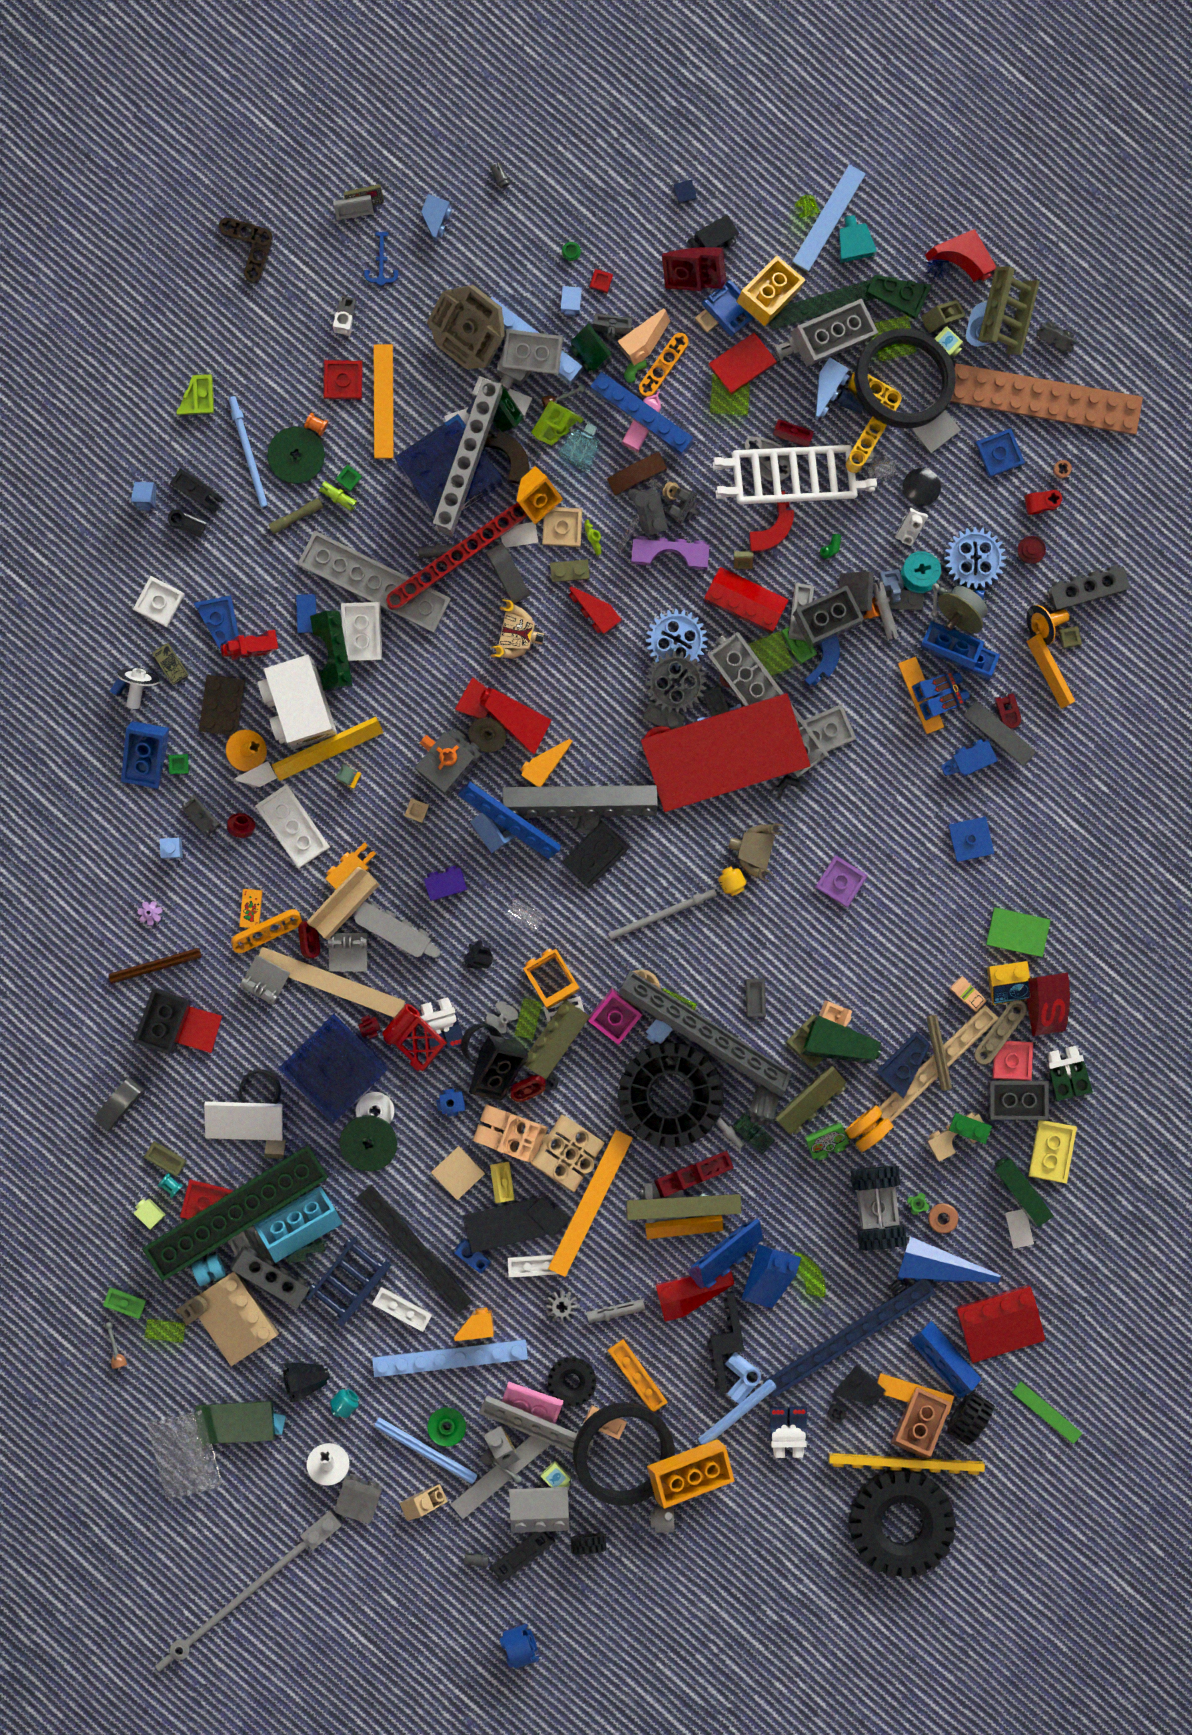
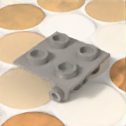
[328,933,367,971]
[240,955,290,1005]

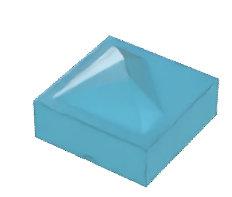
[273,1412,286,1435]

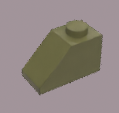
[921,299,966,333]

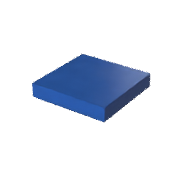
[975,428,1025,478]

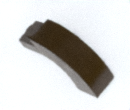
[484,431,530,485]

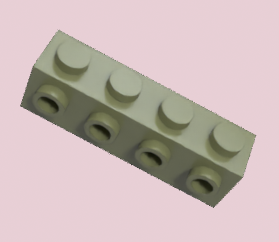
[524,999,590,1079]

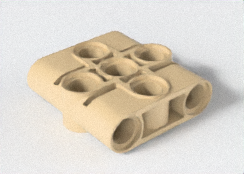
[531,1114,605,1193]

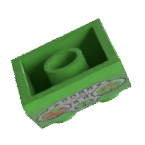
[803,1122,849,1161]

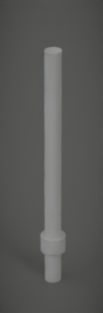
[608,889,717,940]

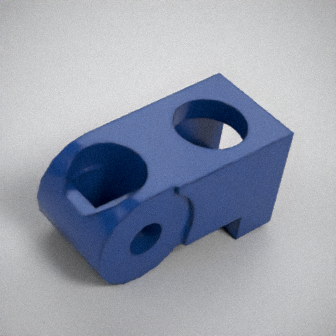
[453,1237,491,1274]

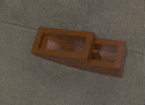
[607,451,667,496]

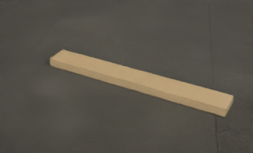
[259,947,406,1017]
[879,1005,999,1122]

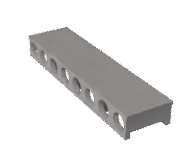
[433,379,502,537]
[707,632,829,778]

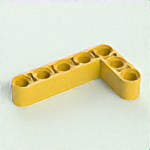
[846,372,902,473]

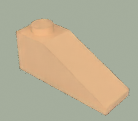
[618,308,670,366]

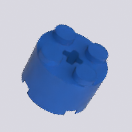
[500,1624,539,1669]

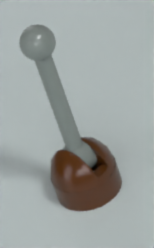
[541,384,586,408]

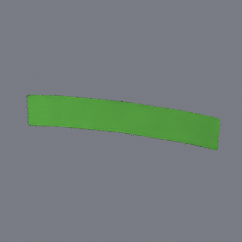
[1012,1382,1082,1444]

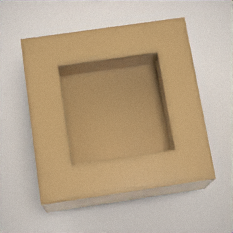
[695,309,719,333]
[404,798,429,823]

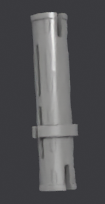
[873,581,899,640]
[586,1299,645,1324]

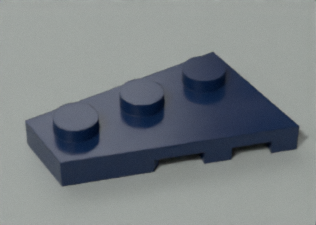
[876,1031,931,1099]

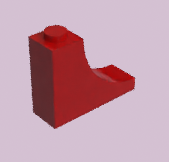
[925,229,996,282]

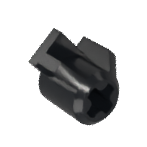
[464,940,493,969]

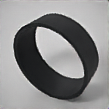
[461,1024,502,1065]
[239,1069,281,1104]

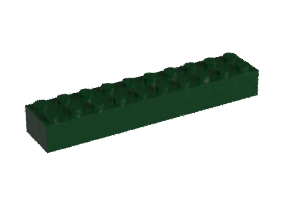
[142,1144,329,1282]

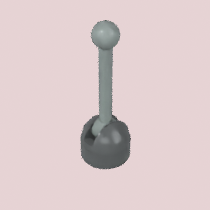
[480,1448,522,1484]

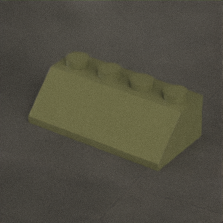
[775,1065,847,1135]

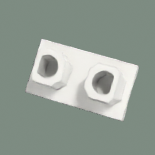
[895,508,928,546]

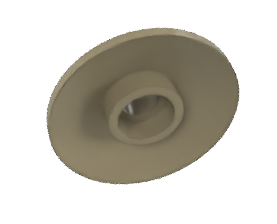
[468,718,506,752]

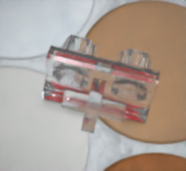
[506,898,545,932]

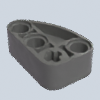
[486,543,530,604]
[94,1077,146,1131]

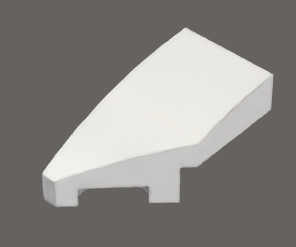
[234,761,277,787]

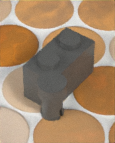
[628,489,668,535]

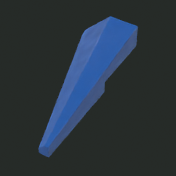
[897,1237,1001,1285]

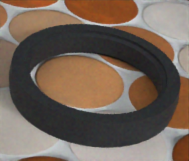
[854,329,956,429]
[573,1402,675,1506]

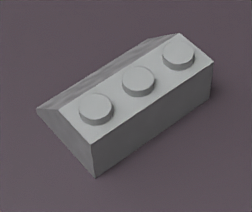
[509,1487,569,1533]

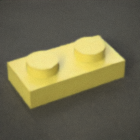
[490,1162,514,1203]

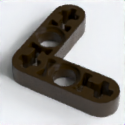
[219,217,273,283]

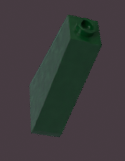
[801,1015,881,1064]
[993,1157,1054,1227]

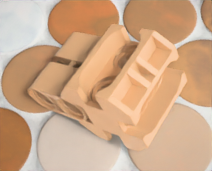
[472,1104,548,1162]

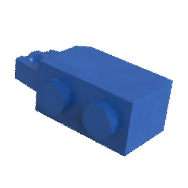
[941,739,998,776]

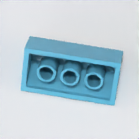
[254,1186,343,1263]

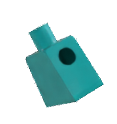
[838,215,877,263]

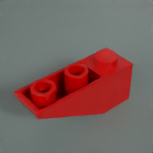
[568,586,622,636]

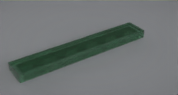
[769,279,875,331]

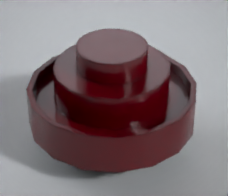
[1017,536,1046,564]
[227,813,255,838]

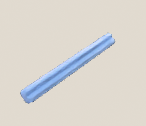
[698,1379,776,1445]

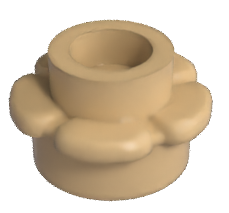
[662,482,680,501]

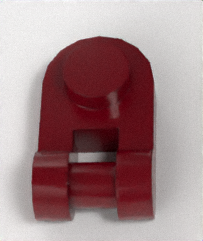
[995,693,1021,729]

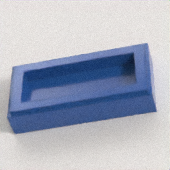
[296,594,316,634]

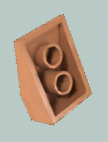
[891,1387,952,1459]

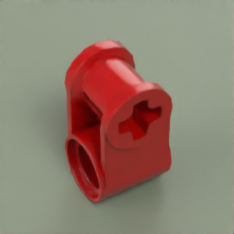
[1024,490,1062,515]

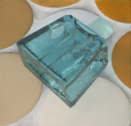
[557,423,599,472]

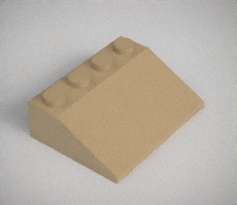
[198,1272,280,1366]

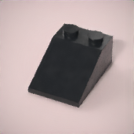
[469,1035,528,1100]

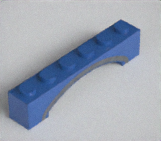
[590,371,694,458]

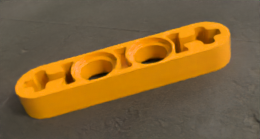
[639,333,688,398]
[231,909,302,953]

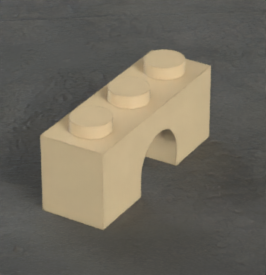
[926,1112,990,1162]

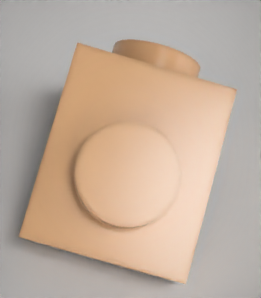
[819,1000,852,1027]

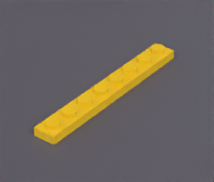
[828,1453,985,1475]

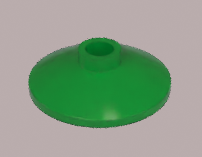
[427,1407,466,1447]

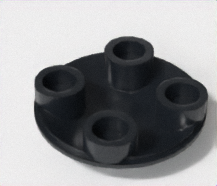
[903,468,941,506]

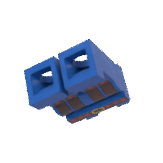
[912,671,970,720]

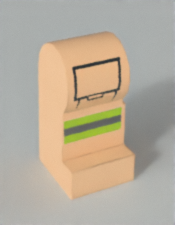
[949,976,986,1012]

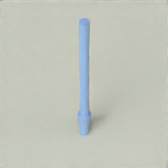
[228,396,268,508]

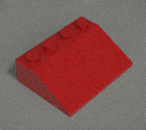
[954,1285,1046,1363]

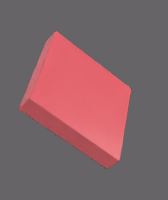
[992,1041,1033,1081]

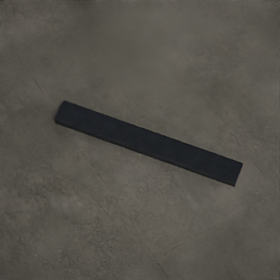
[357,1184,473,1314]

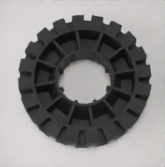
[618,1043,724,1148]
[849,1469,956,1578]

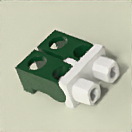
[1047,1046,1093,1101]

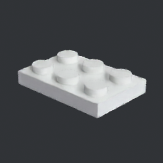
[341,602,382,661]

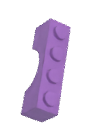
[631,536,709,570]

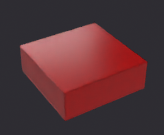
[589,269,613,293]

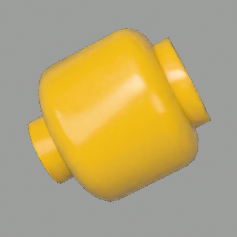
[718,866,747,896]

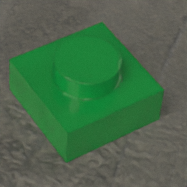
[336,464,363,492]
[168,754,189,775]

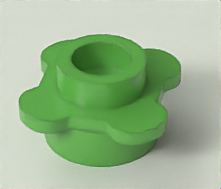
[907,1193,929,1215]

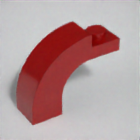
[749,491,794,553]

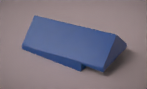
[920,621,1000,682]

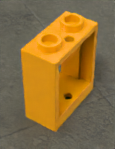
[523,949,580,1010]

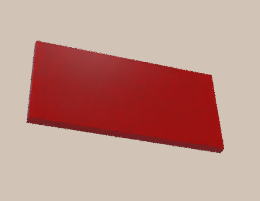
[641,693,811,812]

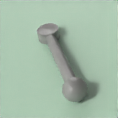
[931,583,940,617]

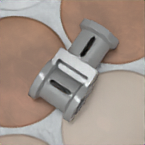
[774,336,800,360]

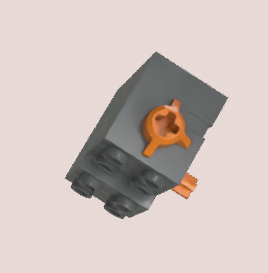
[415,729,482,798]

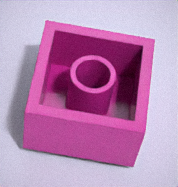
[588,988,642,1045]

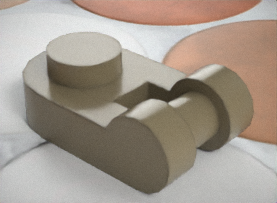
[176,1296,208,1326]

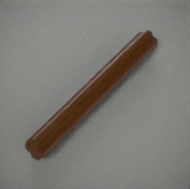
[108,948,202,984]

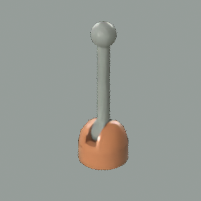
[105,1322,127,1369]

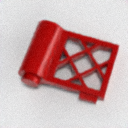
[382,1004,447,1072]

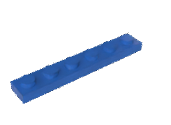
[457,781,561,859]

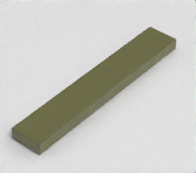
[626,1194,741,1220]

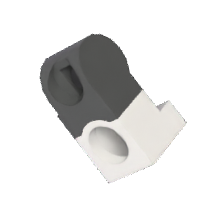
[333,296,356,336]

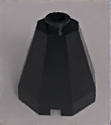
[282,1362,330,1403]

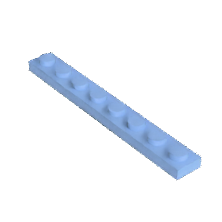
[372,1339,528,1377]

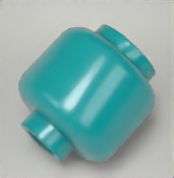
[330,1389,359,1418]

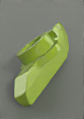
[584,519,601,556]

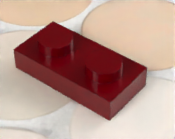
[773,419,814,447]

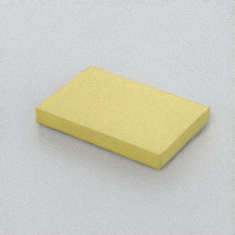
[1028,1120,1077,1184]

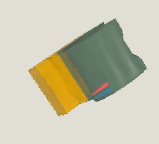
[336,764,362,789]

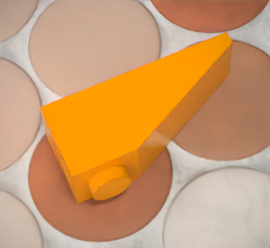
[520,739,573,787]

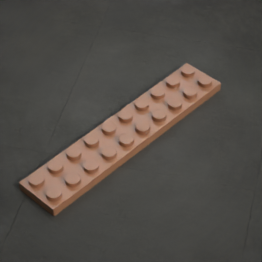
[950,363,1143,435]

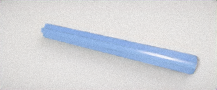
[374,1418,477,1484]

